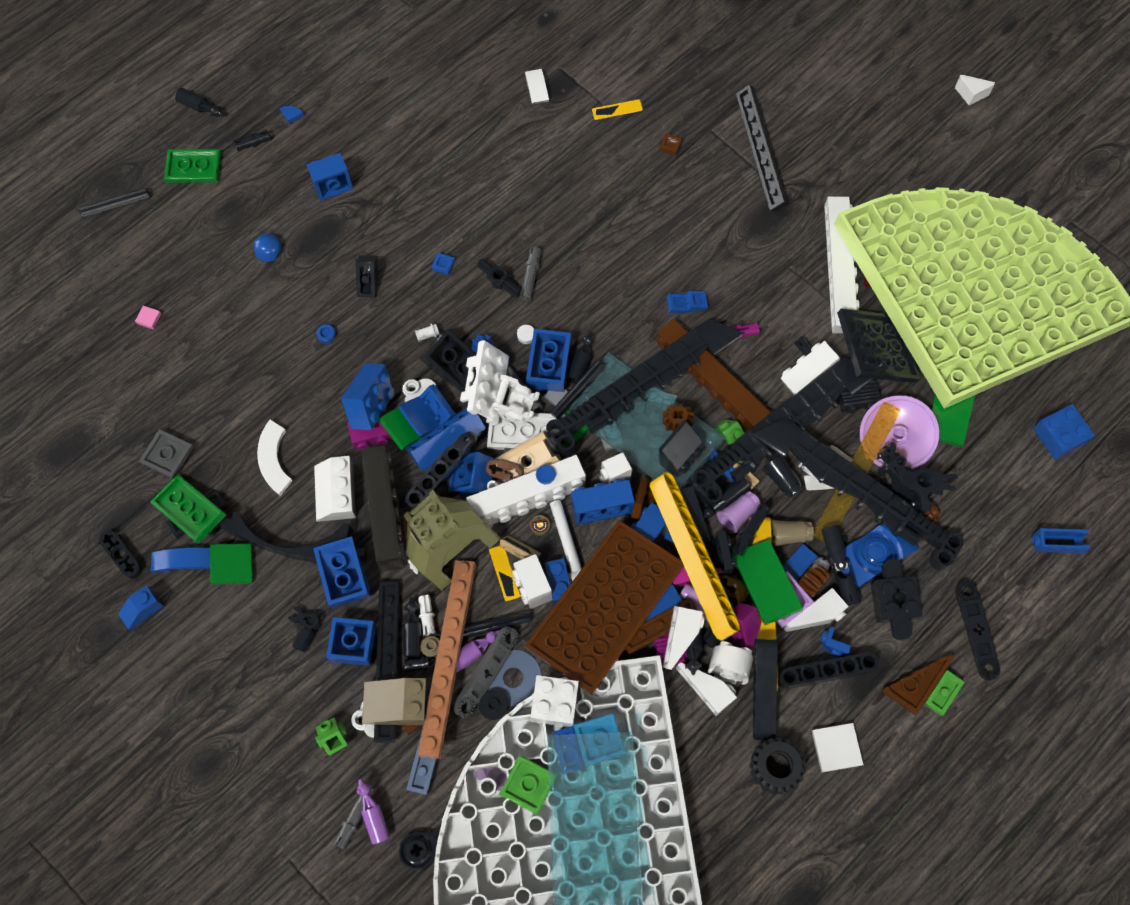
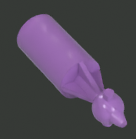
[456,630,500,673]
[357,779,390,845]

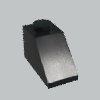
[356,256,378,298]

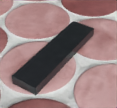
[680,486,718,562]

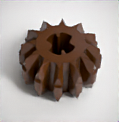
[662,402,695,433]
[798,564,830,598]

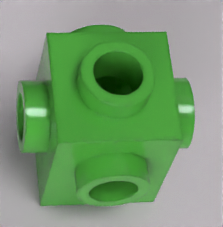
[315,718,347,756]

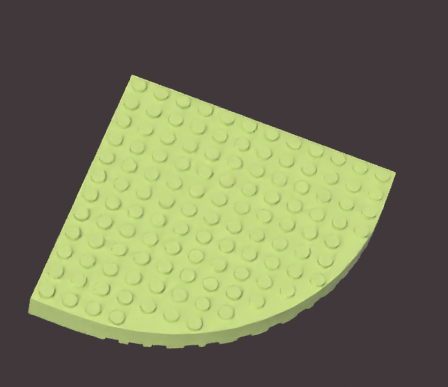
[834,187,1130,409]

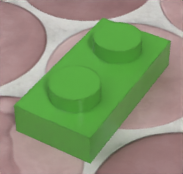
[924,670,965,716]

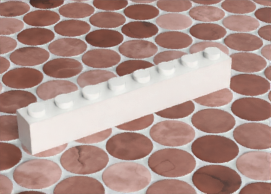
[824,197,859,333]

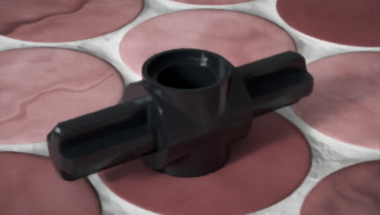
[477,258,521,297]

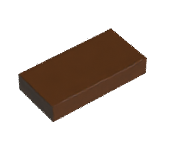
[631,478,649,519]

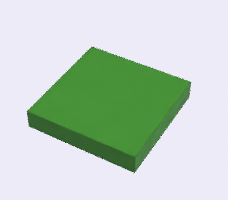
[499,755,557,815]

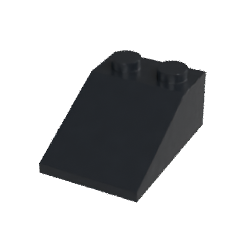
[419,329,476,392]

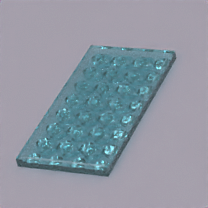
[567,352,725,490]
[547,732,643,905]

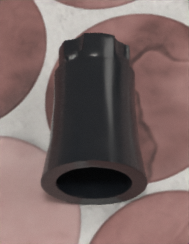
[762,455,804,498]

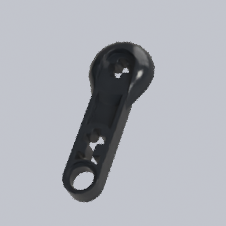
[399,831,440,870]

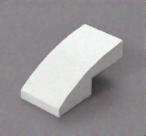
[525,69,549,104]

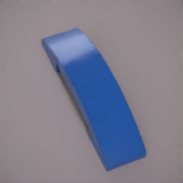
[150,548,210,573]

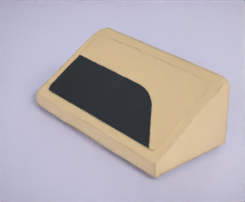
[500,535,541,560]

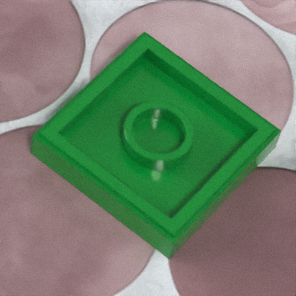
[379,407,428,450]
[210,544,252,585]

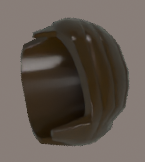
[719,575,748,609]

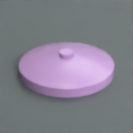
[860,396,939,471]

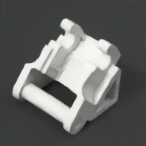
[491,375,540,422]

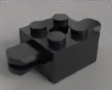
[870,559,923,641]

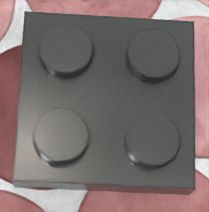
[139,429,194,479]

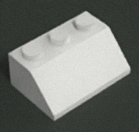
[314,456,356,522]

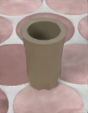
[771,519,814,547]

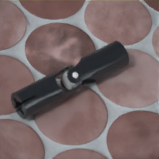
[821,525,862,606]

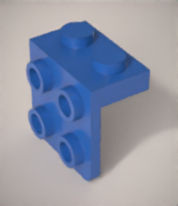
[399,384,455,436]

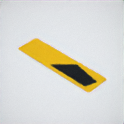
[592,99,643,120]
[489,546,520,601]

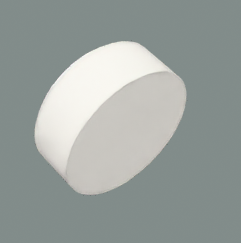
[517,325,534,344]

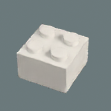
[512,554,552,609]
[530,675,579,727]

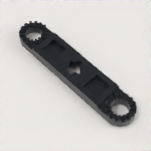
[955,581,1001,681]

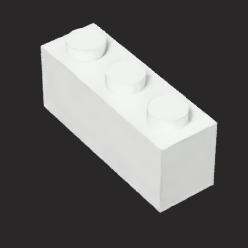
[781,341,840,395]

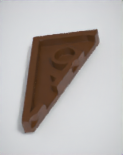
[882,655,954,716]

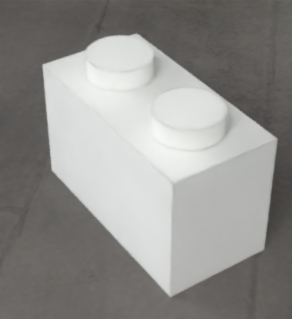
[599,452,632,484]

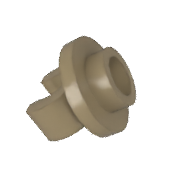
[421,636,440,657]

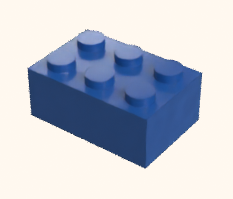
[526,329,571,392]
[341,363,394,430]
[571,479,634,525]

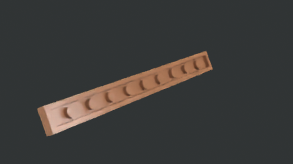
[418,560,476,759]

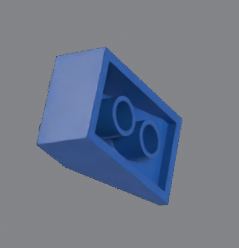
[313,536,372,609]

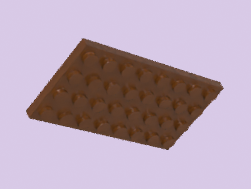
[524,520,684,695]

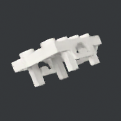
[460,340,509,425]

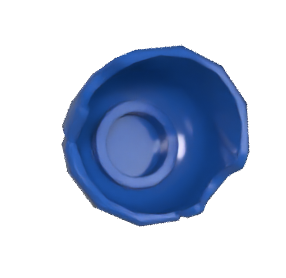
[254,233,282,262]

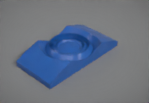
[832,523,919,588]

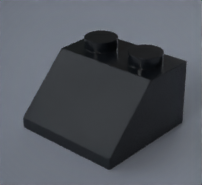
[659,420,703,478]

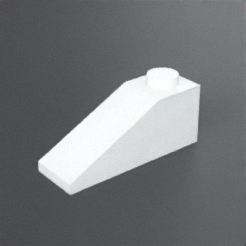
[784,588,849,632]
[663,606,704,670]
[676,662,737,716]

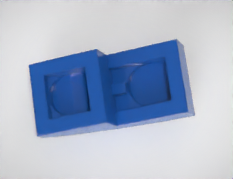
[666,291,708,313]

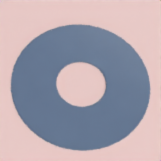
[486,650,542,706]

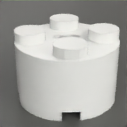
[708,641,754,685]

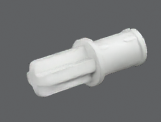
[419,595,436,636]

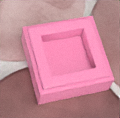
[135,306,161,329]

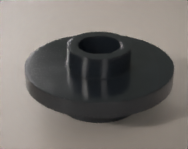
[479,691,508,720]

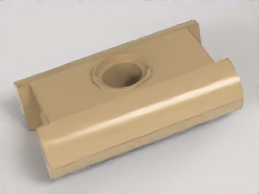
[495,431,562,478]

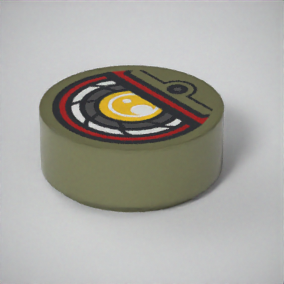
[530,515,550,536]

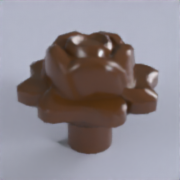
[922,502,940,522]

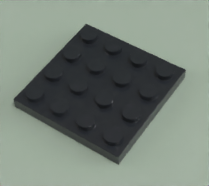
[837,308,921,383]

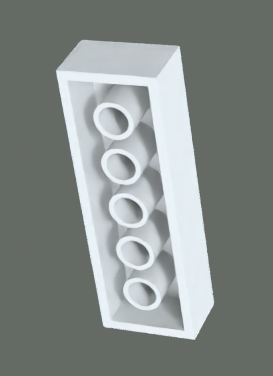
[466,455,586,528]

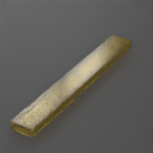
[813,402,901,543]

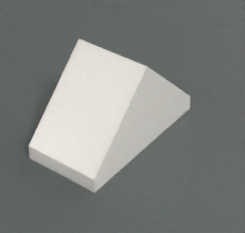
[955,74,995,105]

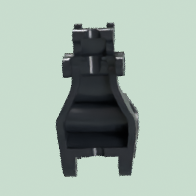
[877,442,958,513]

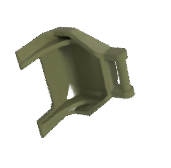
[403,489,501,591]

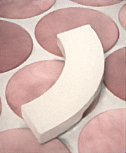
[257,420,292,496]

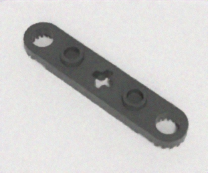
[453,626,519,718]

